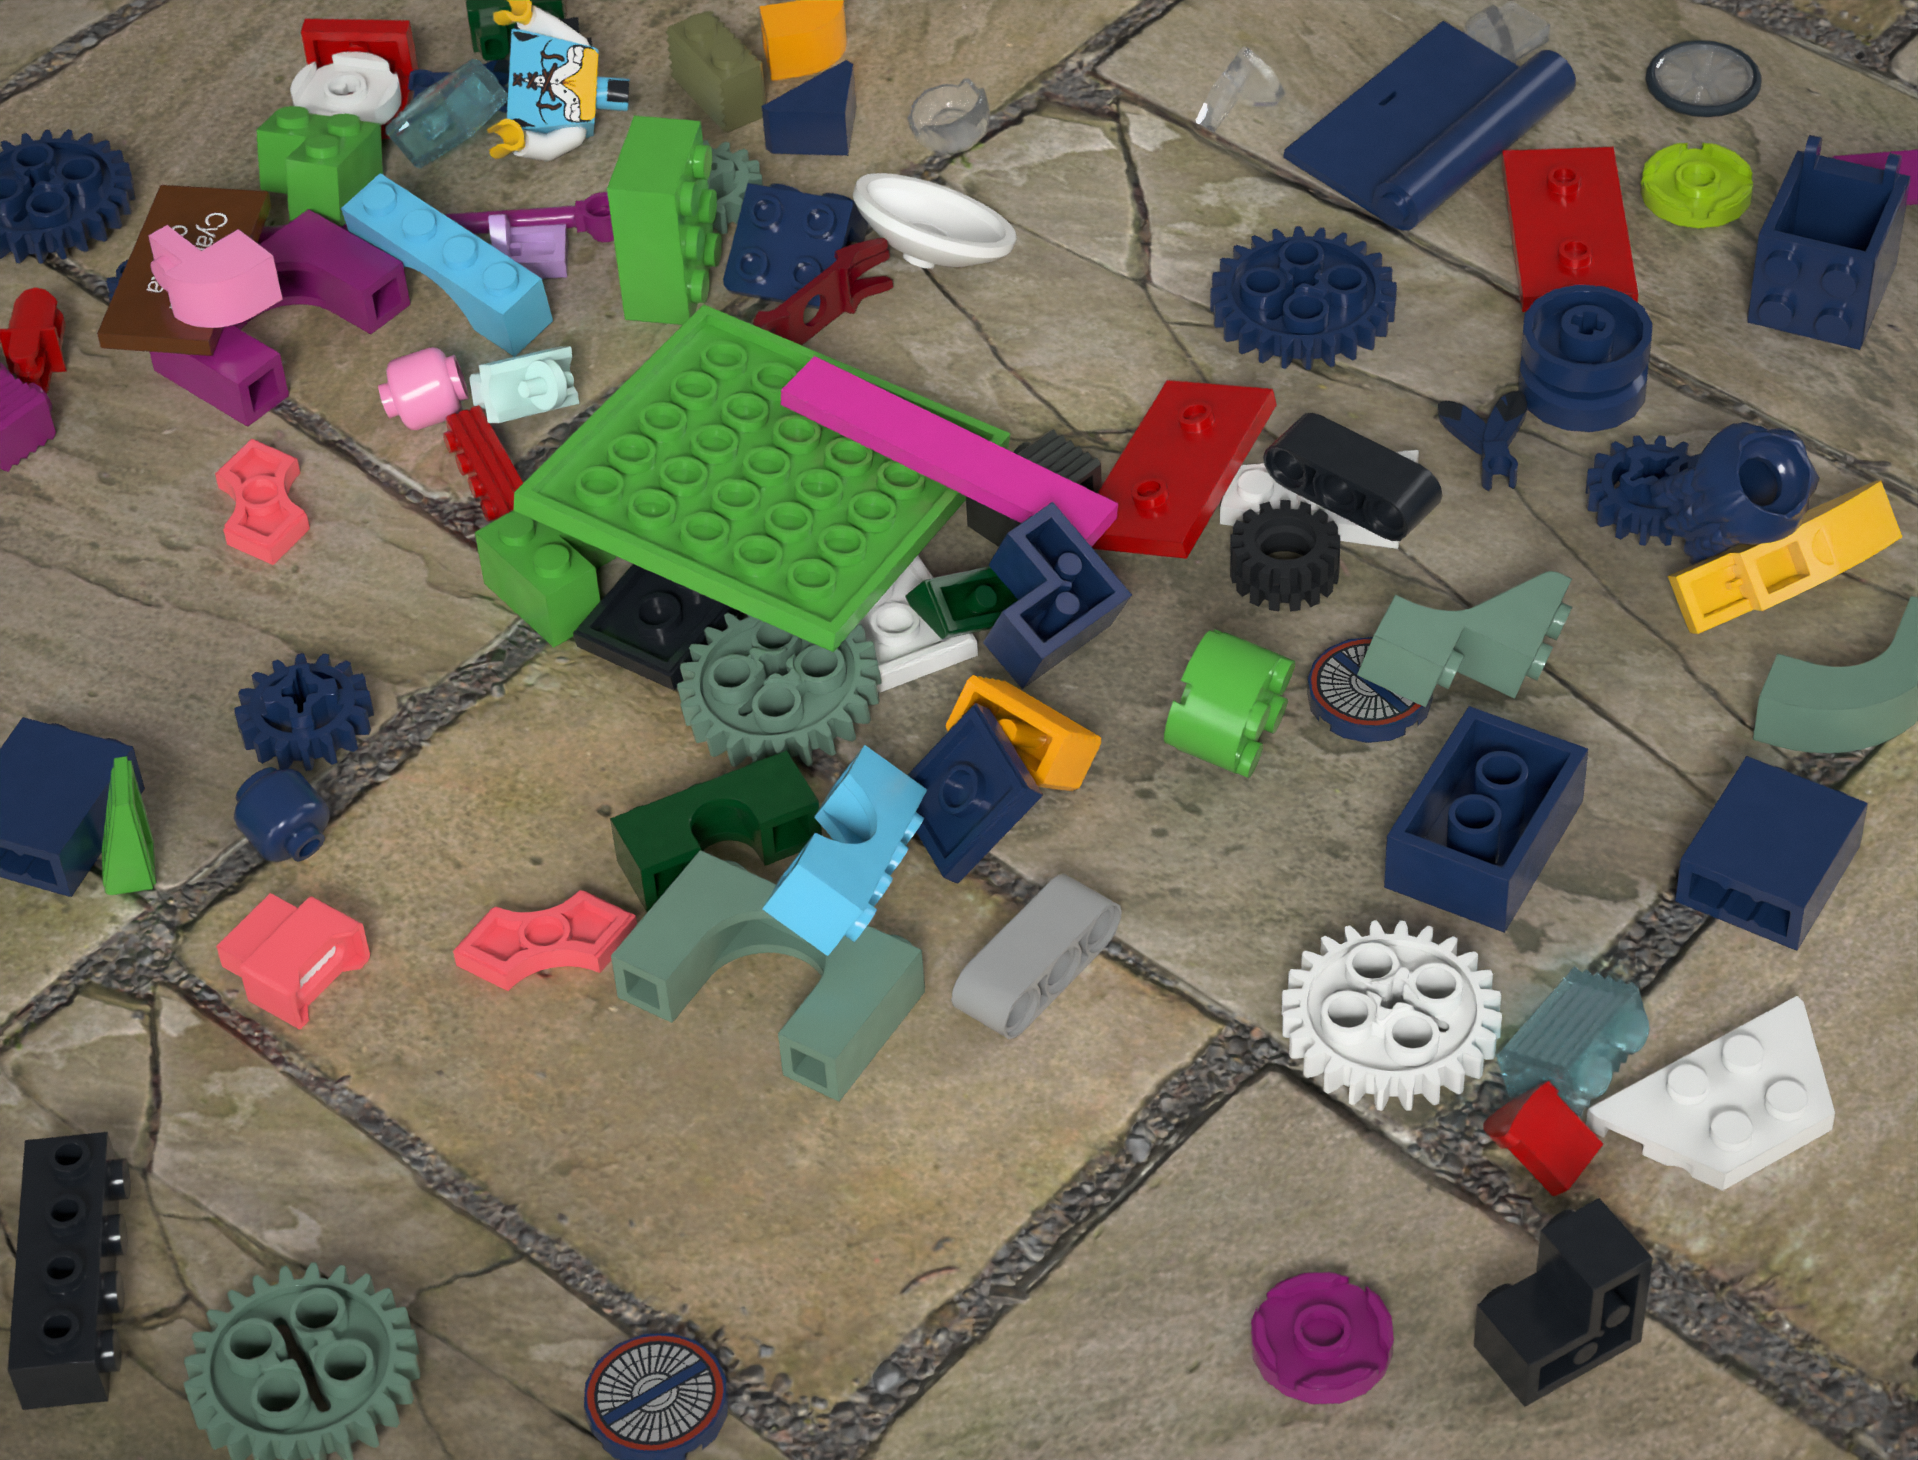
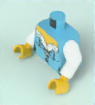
[487,0,629,161]

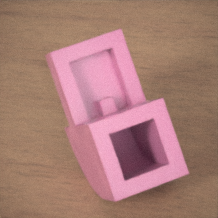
[149,225,282,328]

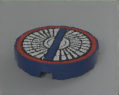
[1307,637,1433,743]
[584,1333,728,1460]

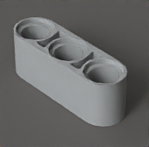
[951,873,1122,1039]

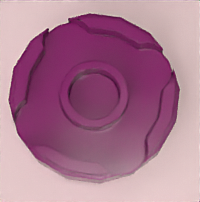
[1251,1272,1394,1404]

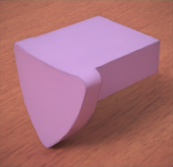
[489,214,568,279]

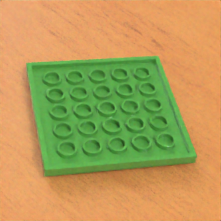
[514,304,1010,652]

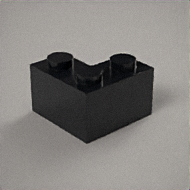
[1474,1198,1653,1407]

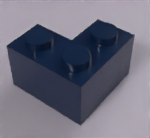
[983,502,1132,689]

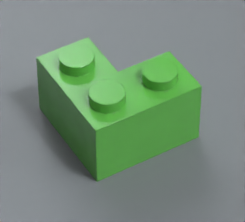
[256,106,383,227]
[475,510,616,648]

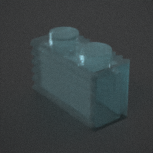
[386,59,508,169]
[1496,966,1650,1117]

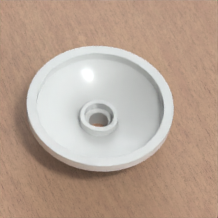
[853,173,1016,268]

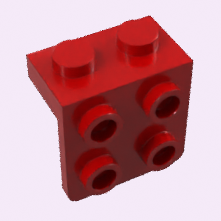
[301,18,418,140]

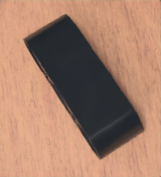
[1263,412,1443,541]

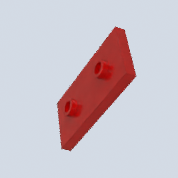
[1502,147,1638,312]
[1092,380,1277,559]

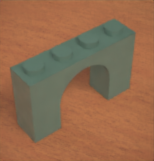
[611,850,925,1102]

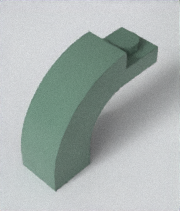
[1753,596,1918,753]

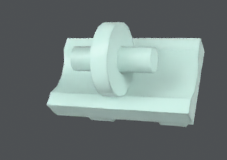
[470,346,579,423]

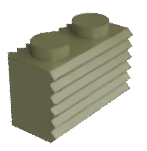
[665,11,766,133]

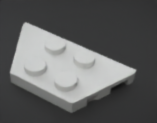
[1586,996,1835,1191]

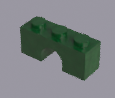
[610,750,822,912]

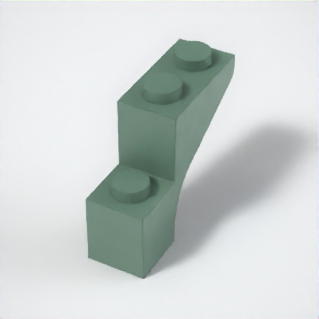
[1357,571,1572,707]

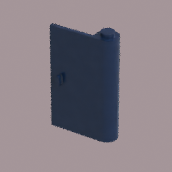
[1283,20,1576,231]

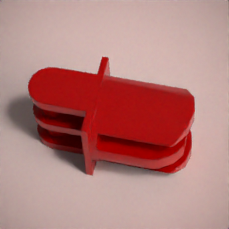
[0,287,67,394]

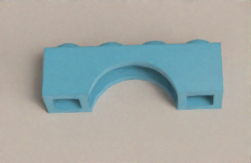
[341,173,553,357]
[762,745,927,956]

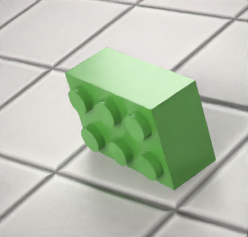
[607,115,722,325]

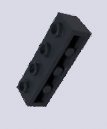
[8,1132,131,1410]

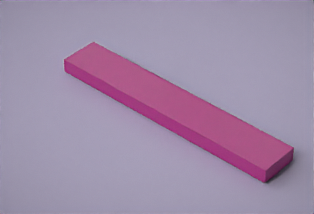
[781,356,1118,547]

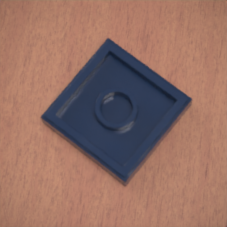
[908,703,1043,884]

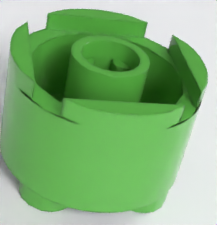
[1164,629,1295,778]

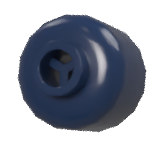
[233,767,330,862]

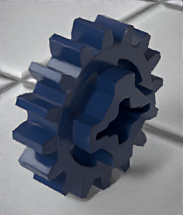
[1586,435,1700,546]
[234,653,374,771]

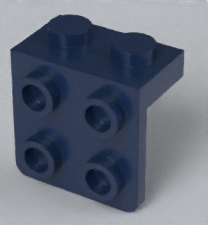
[723,183,868,309]

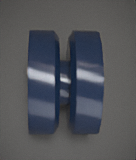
[1518,285,1653,432]

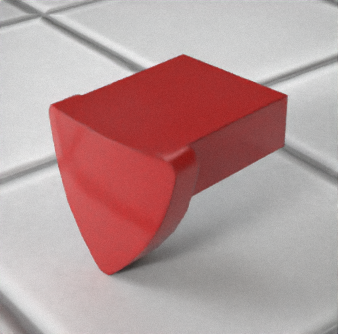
[1483,1080,1604,1197]

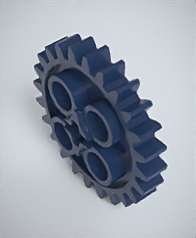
[0,129,136,264]
[1210,226,1397,370]

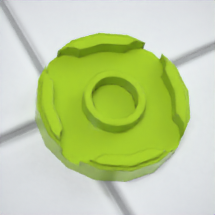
[1640,143,1754,229]

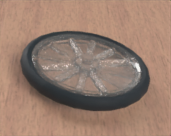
[1646,40,1762,117]

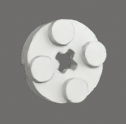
[291,52,402,127]

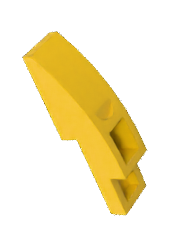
[1668,480,1902,634]

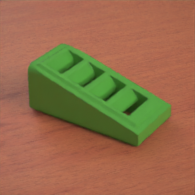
[102,756,156,895]

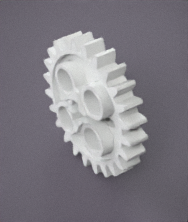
[1282,920,1502,1111]

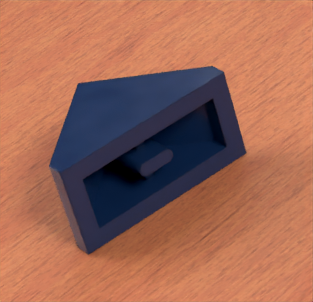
[761,59,857,156]

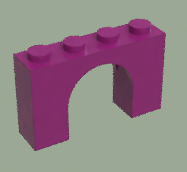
[149,209,411,427]

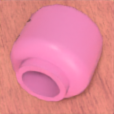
[378,347,469,430]

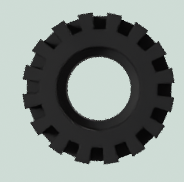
[1230,500,1340,612]

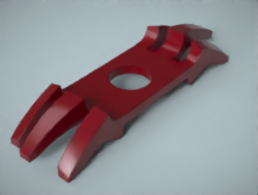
[752,238,893,345]

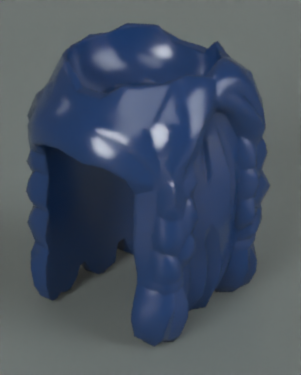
[1650,422,1820,565]

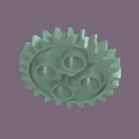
[677,613,882,767]
[184,1263,420,1460]

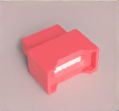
[216,893,370,1029]

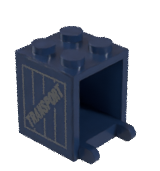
[1747,135,1911,350]

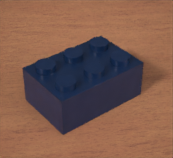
[1384,706,1589,933]

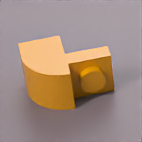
[759,0,847,81]

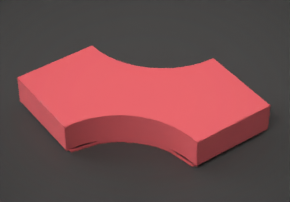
[215,439,310,565]
[453,890,637,991]

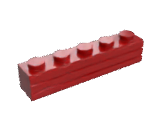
[443,405,523,522]

